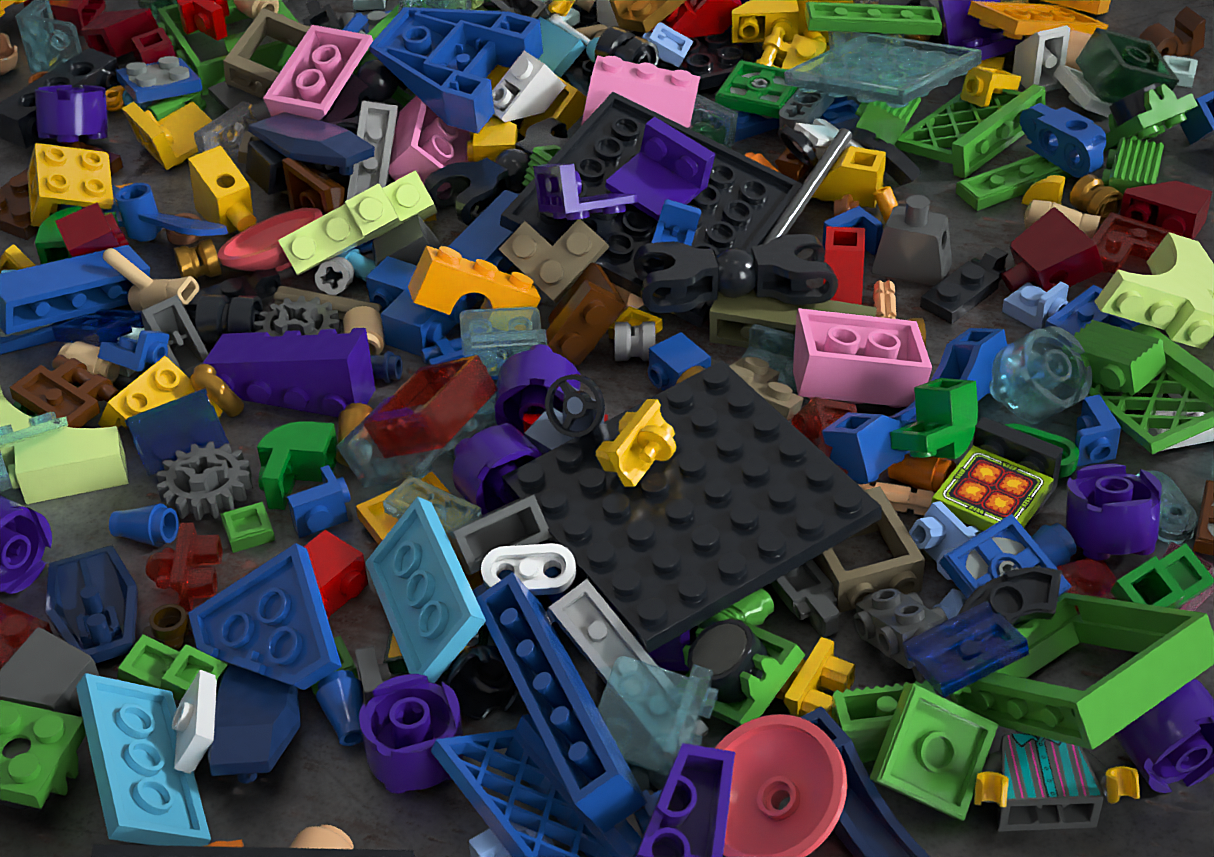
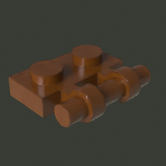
[9,355,121,428]

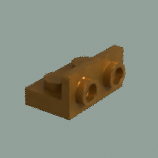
[610,0,686,33]

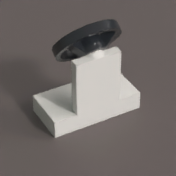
[778,118,866,168]

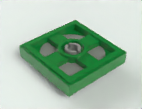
[715,60,804,119]

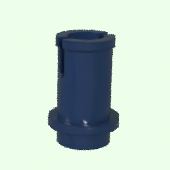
[370,351,402,383]

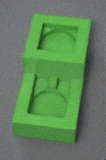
[117,634,227,701]

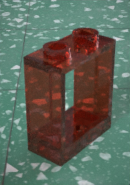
[364,355,498,458]

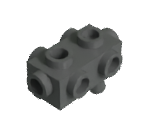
[853,588,950,687]

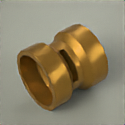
[1069,174,1123,224]
[174,238,221,280]

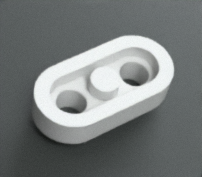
[481,544,576,595]

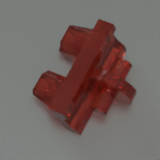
[145,522,223,612]

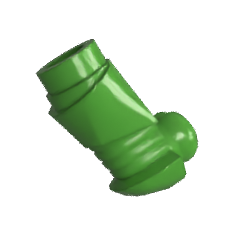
[697,589,774,629]

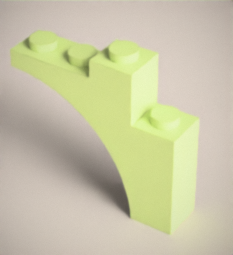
[278,170,438,275]
[1095,232,1214,349]
[0,387,129,504]

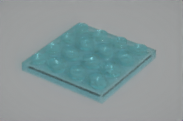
[785,33,982,108]

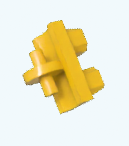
[596,399,676,487]
[775,637,855,717]

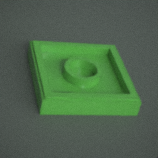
[869,683,999,821]

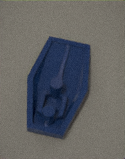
[248,112,375,175]
[45,545,138,664]
[207,665,301,783]

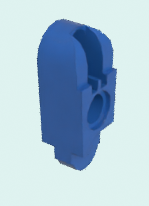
[1020,103,1106,178]

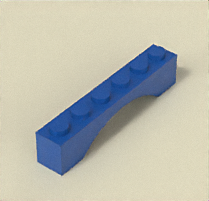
[822,328,1014,484]

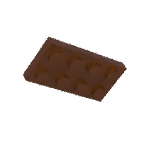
[0,141,123,240]

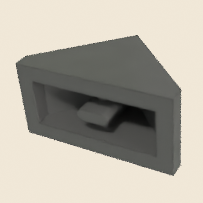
[372,215,443,267]
[140,295,208,377]

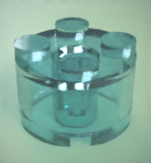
[989,326,1092,424]

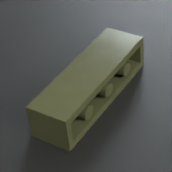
[710,289,877,356]

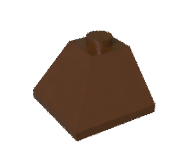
[282,157,347,216]

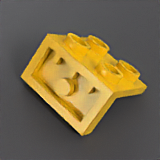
[122,101,225,170]
[27,143,114,227]
[98,356,223,461]

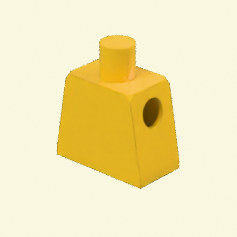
[188,145,257,235]

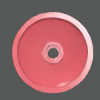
[217,208,323,272]
[715,714,847,857]

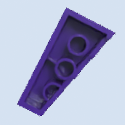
[202,328,376,417]
[635,743,735,857]

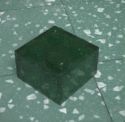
[1076,27,1179,104]

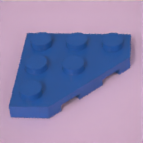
[188,543,342,690]

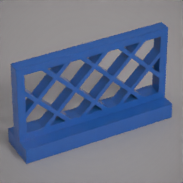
[431,714,642,857]

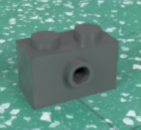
[445,495,552,575]

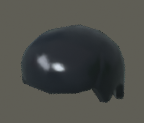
[445,644,519,720]

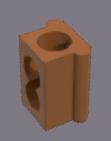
[775,147,816,181]

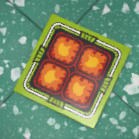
[931,445,1054,531]

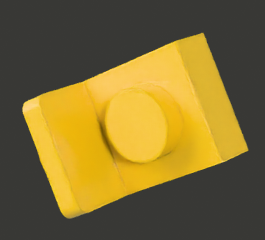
[960,65,1021,107]

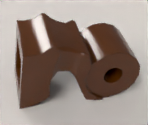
[1136,6,1206,65]

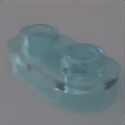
[1136,470,1198,544]

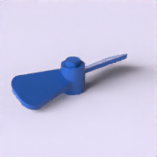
[60,183,228,242]

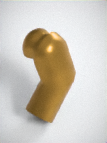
[190,364,244,417]

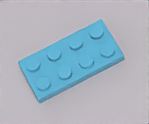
[365,496,486,683]
[76,673,211,846]

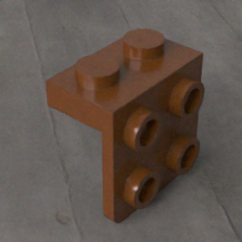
[539,262,626,366]

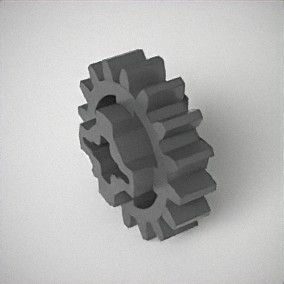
[254,296,342,337]
[157,442,253,521]

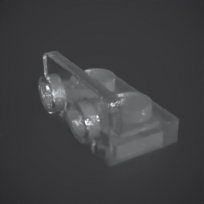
[193,101,257,161]

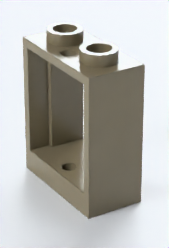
[223,8,311,99]
[813,486,925,613]

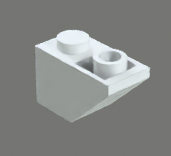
[492,51,566,122]

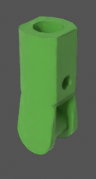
[145,87,207,121]

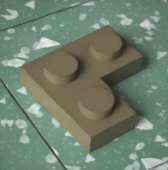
[499,219,609,303]
[729,357,804,421]

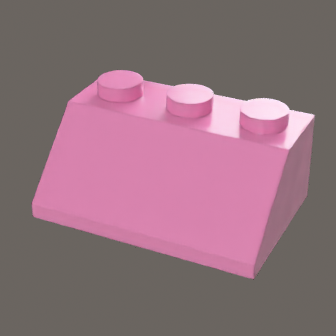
[263,25,373,121]
[581,56,700,128]
[388,96,471,191]
[793,308,932,408]

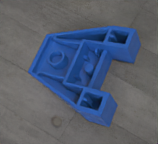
[369,7,543,134]

